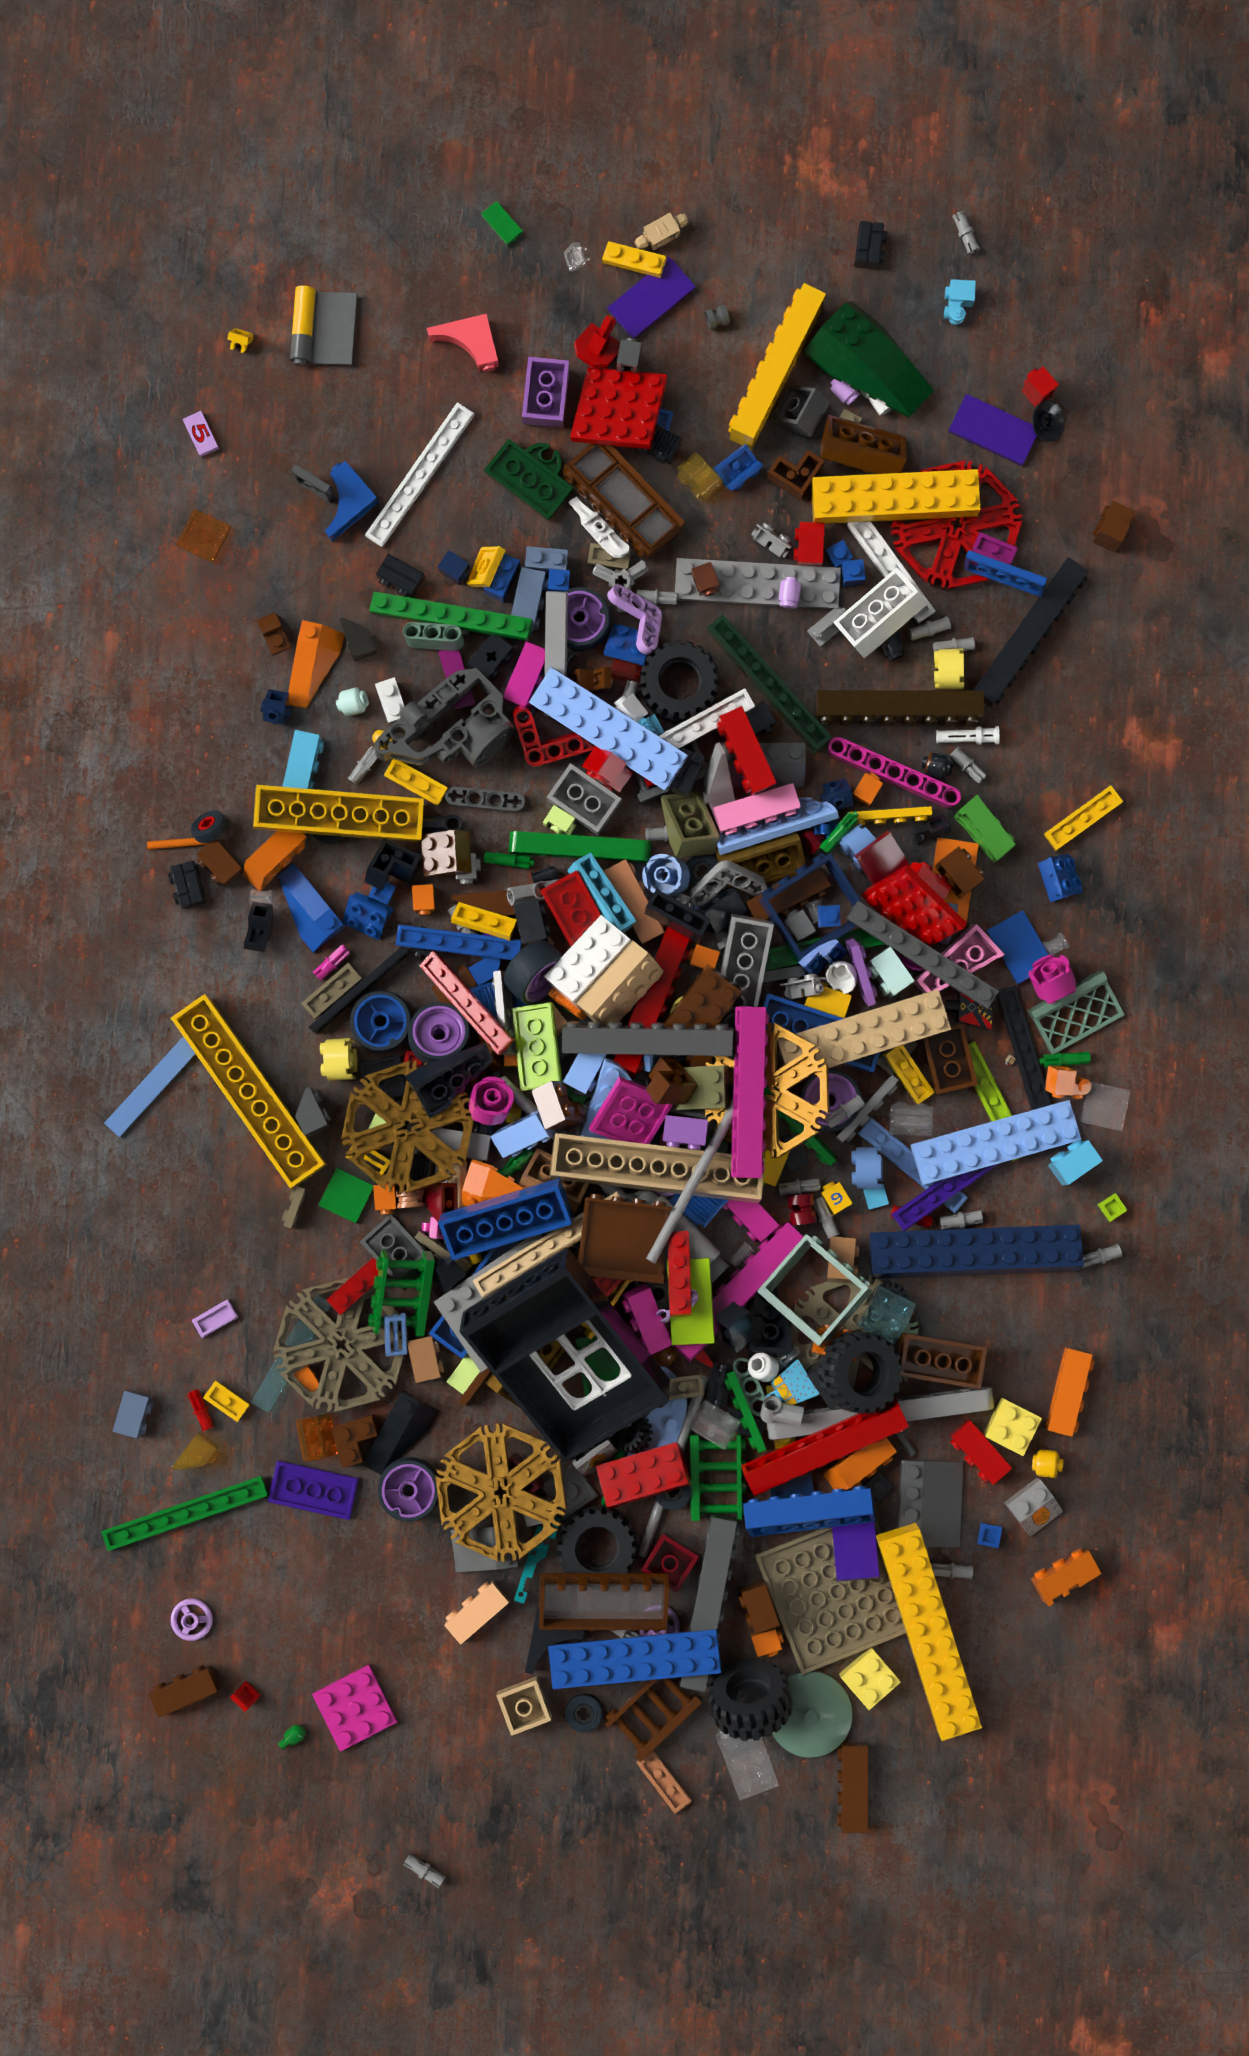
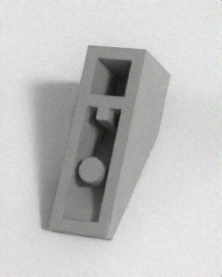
[702,742,735,811]

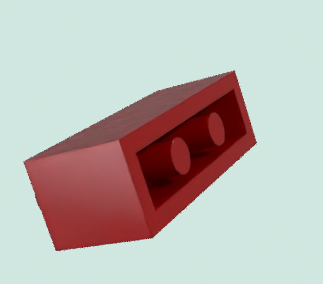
[949,1419,1012,1485]

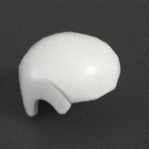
[826,961,858,994]

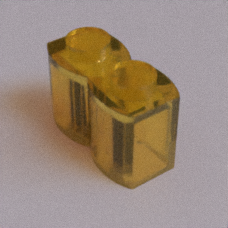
[677,452,723,502]

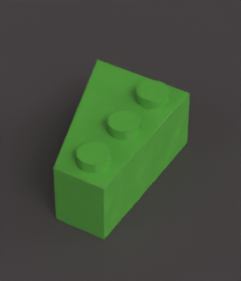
[954,795,1016,863]

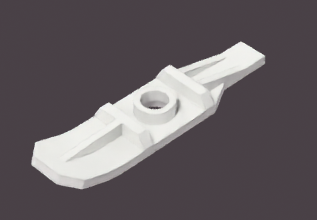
[569,497,629,558]

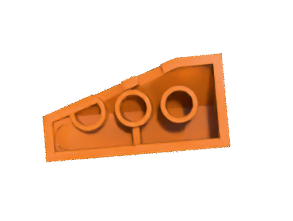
[288,620,345,709]
[462,1160,528,1206]

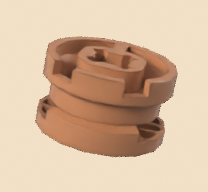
[395,1189,426,1208]

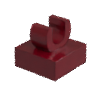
[800,829,825,856]

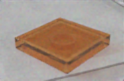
[176,509,231,564]

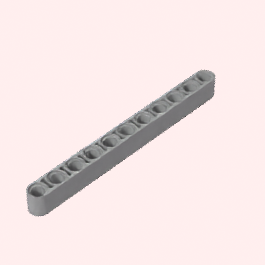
[767,1386,994,1439]

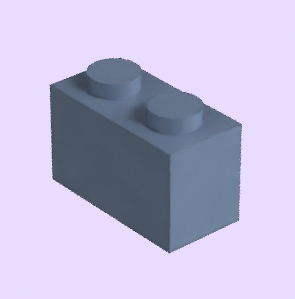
[525,546,568,574]
[112,1390,153,1438]

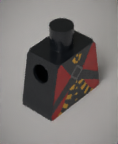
[945,993,994,1030]

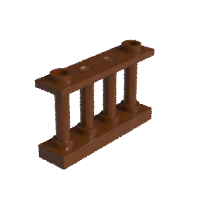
[605,1678,702,1762]

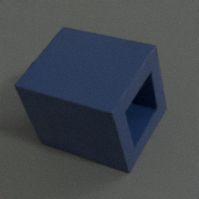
[437,550,471,585]

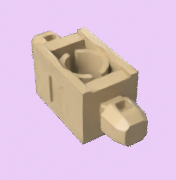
[635,213,688,251]

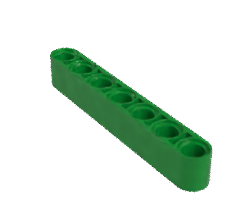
[508,831,652,863]

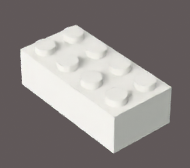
[834,568,928,659]
[544,915,631,1010]

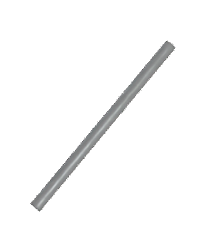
[646,1100,733,1264]
[637,1375,709,1558]

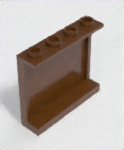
[578,1194,672,1284]

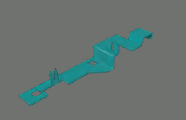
[514,1517,561,1604]

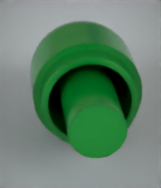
[278,1724,306,1750]

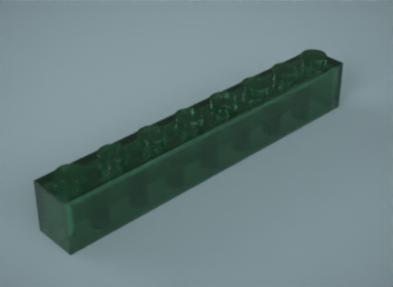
[707,614,832,754]

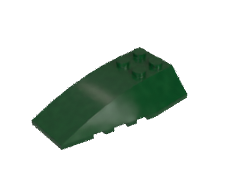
[803,301,934,418]

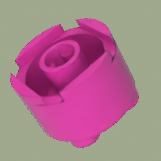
[1029,955,1076,1004]
[469,1077,514,1125]

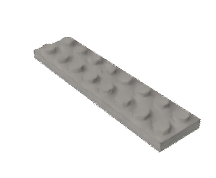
[675,558,841,610]

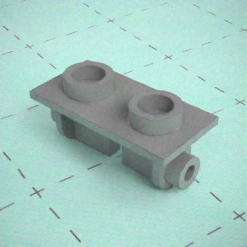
[751,522,794,558]
[807,605,847,646]
[780,974,826,1000]

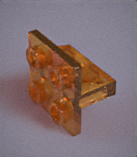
[295,1413,338,1462]

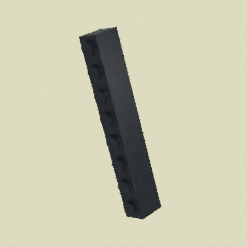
[973,557,1088,707]

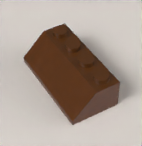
[820,415,907,474]

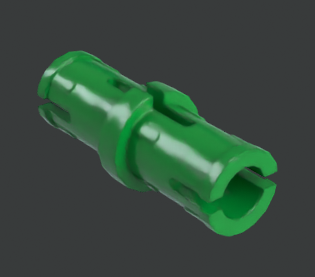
[497,1147,534,1178]

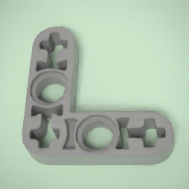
[690,860,767,906]

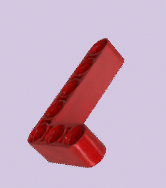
[513,705,597,766]

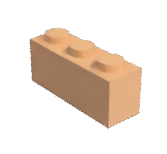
[444,1581,510,1645]

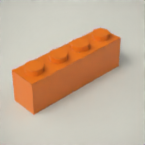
[1045,1348,1094,1437]

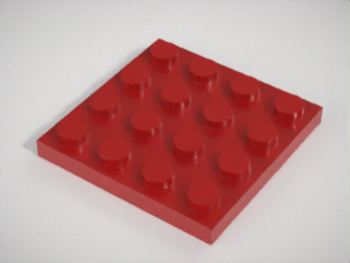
[570,367,668,449]
[861,865,967,947]

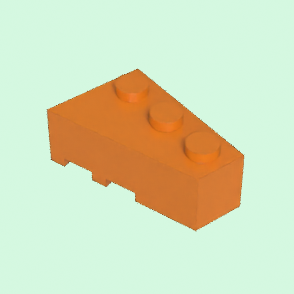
[242,831,307,892]
[821,1437,897,1490]
[1030,1548,1101,1606]

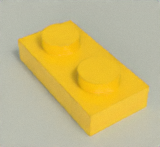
[203,1380,250,1422]

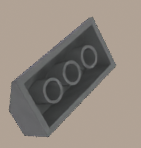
[722,743,806,789]

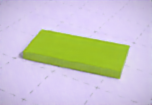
[512,1002,562,1091]
[667,1257,715,1345]

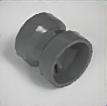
[705,304,730,330]

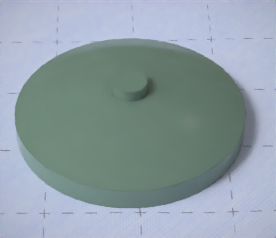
[772,1670,852,1758]

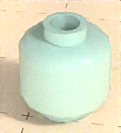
[336,687,369,717]

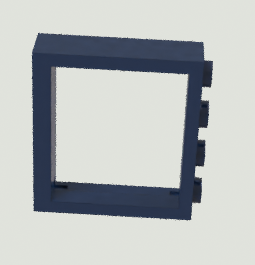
[758,853,863,962]

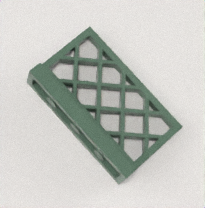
[1027,971,1124,1054]

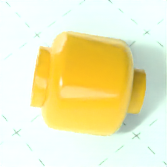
[1032,1449,1064,1478]

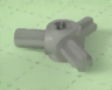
[592,560,649,612]

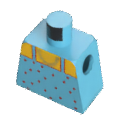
[765,1360,819,1405]

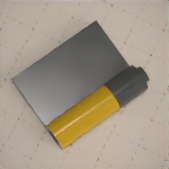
[290,286,358,367]

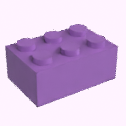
[522,357,570,428]
[663,1115,708,1150]

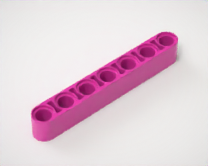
[827,737,961,809]

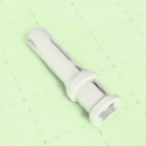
[936,726,999,745]

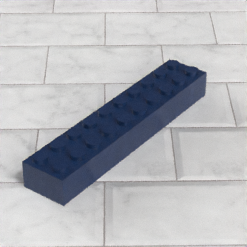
[868,1225,1084,1279]

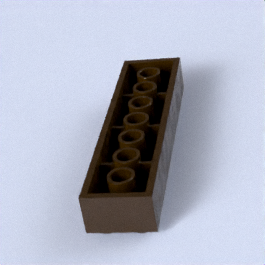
[814,690,984,726]

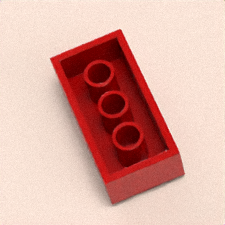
[716,706,777,796]
[596,1442,691,1509]

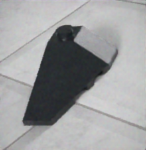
[405,1043,493,1118]
[748,1287,792,1359]
[362,1390,440,1475]

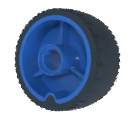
[350,990,413,1053]

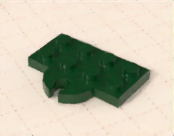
[484,438,574,521]

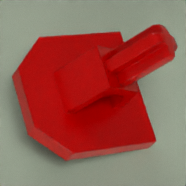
[574,315,620,368]

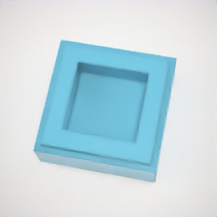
[863,1184,889,1210]

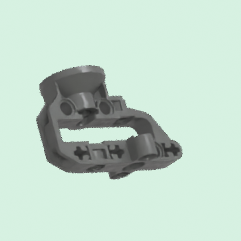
[374,668,516,767]

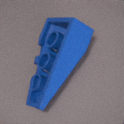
[278,863,345,953]

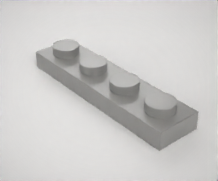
[835,1075,898,1143]

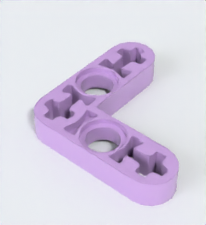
[607,584,662,655]

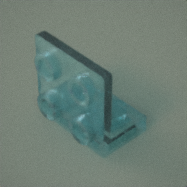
[857,1285,916,1344]

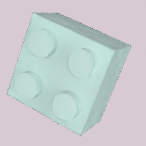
[867,947,914,998]

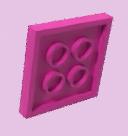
[589,1077,673,1144]
[312,1664,397,1752]

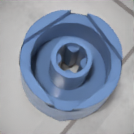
[839,823,876,872]
[642,854,690,897]
[852,1147,883,1189]

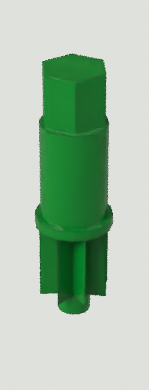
[820,811,859,854]
[484,852,534,869]
[1039,1051,1091,1068]

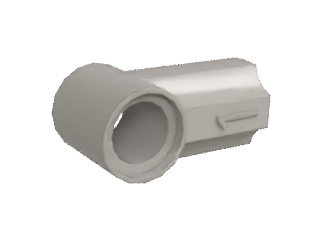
[760,1396,804,1426]

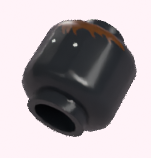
[922,751,954,780]

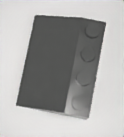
[897,1458,963,1547]

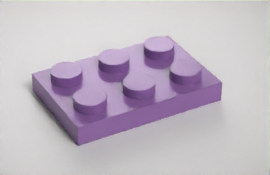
[844,937,878,1006]

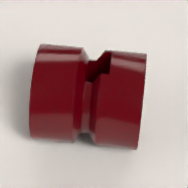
[787,1193,817,1225]

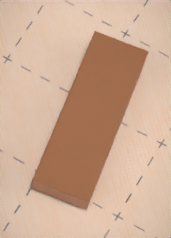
[636,1750,692,1814]

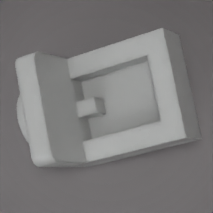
[456,853,481,885]

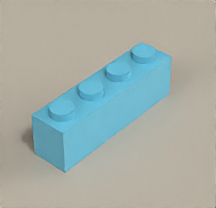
[282,730,324,789]
[567,852,636,933]

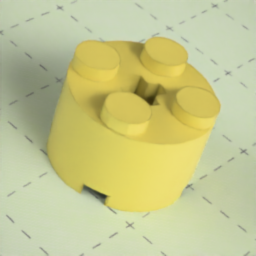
[934,648,964,691]
[320,1038,358,1081]

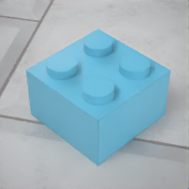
[1048,1139,1103,1186]

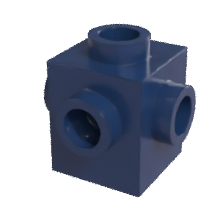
[260,689,292,724]
[820,778,854,811]

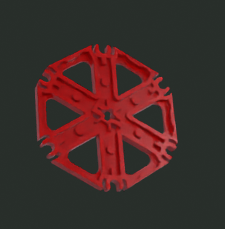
[890,460,1022,590]

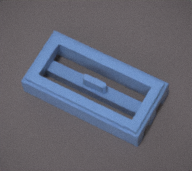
[384,1313,407,1357]

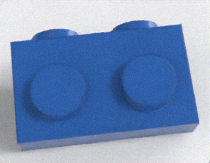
[713,444,763,491]

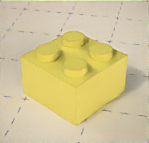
[983,1398,1042,1456]
[839,1647,901,1710]

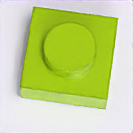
[1097,1193,1127,1222]

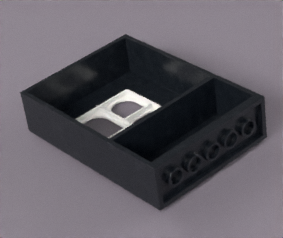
[459,1247,670,1462]

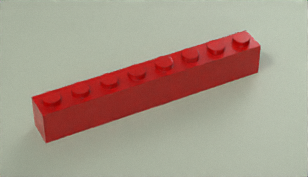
[614,927,693,1078]
[741,1397,909,1496]

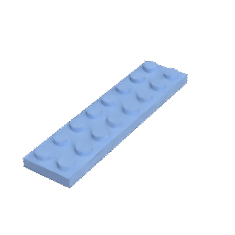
[529,667,689,791]
[910,1100,1081,1185]

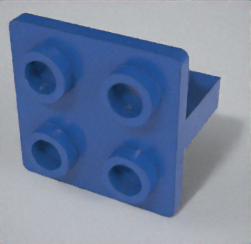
[1038,854,1082,902]
[342,892,393,940]

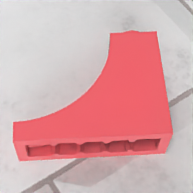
[427,314,499,372]

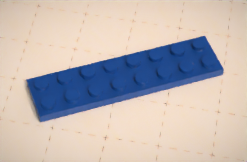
[548,1629,722,1689]

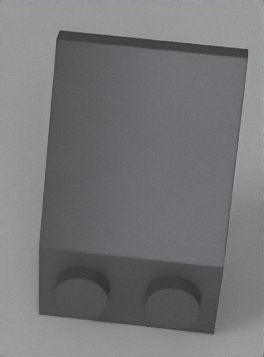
[360,1214,435,1291]
[451,1524,519,1573]

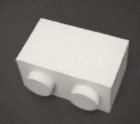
[375,677,405,726]

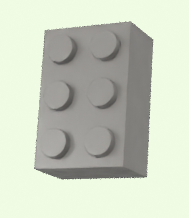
[547,763,622,836]

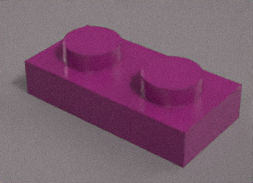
[972,532,1018,565]

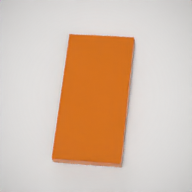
[932,837,979,922]

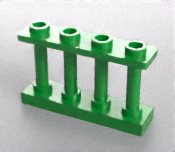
[369,1250,435,1336]
[690,1434,746,1521]

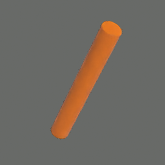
[147,838,209,850]

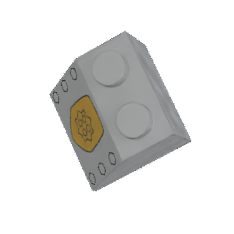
[571,1438,618,1476]
[1004,1478,1063,1537]

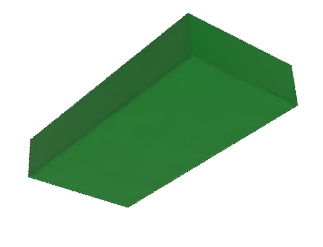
[481,201,523,246]

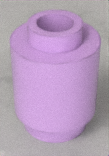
[830,379,860,406]
[779,577,801,608]

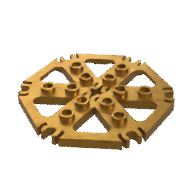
[705,1022,830,1158]
[341,1060,474,1194]
[435,1423,567,1562]

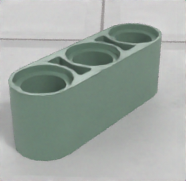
[403,622,464,651]
[733,1357,766,1416]

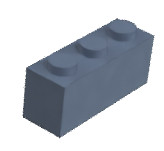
[511,567,548,636]

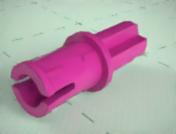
[312,945,350,981]

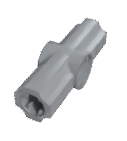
[507,879,559,906]

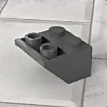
[295,1087,333,1137]

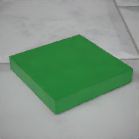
[318,1168,374,1224]

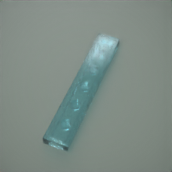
[251,1295,331,1413]

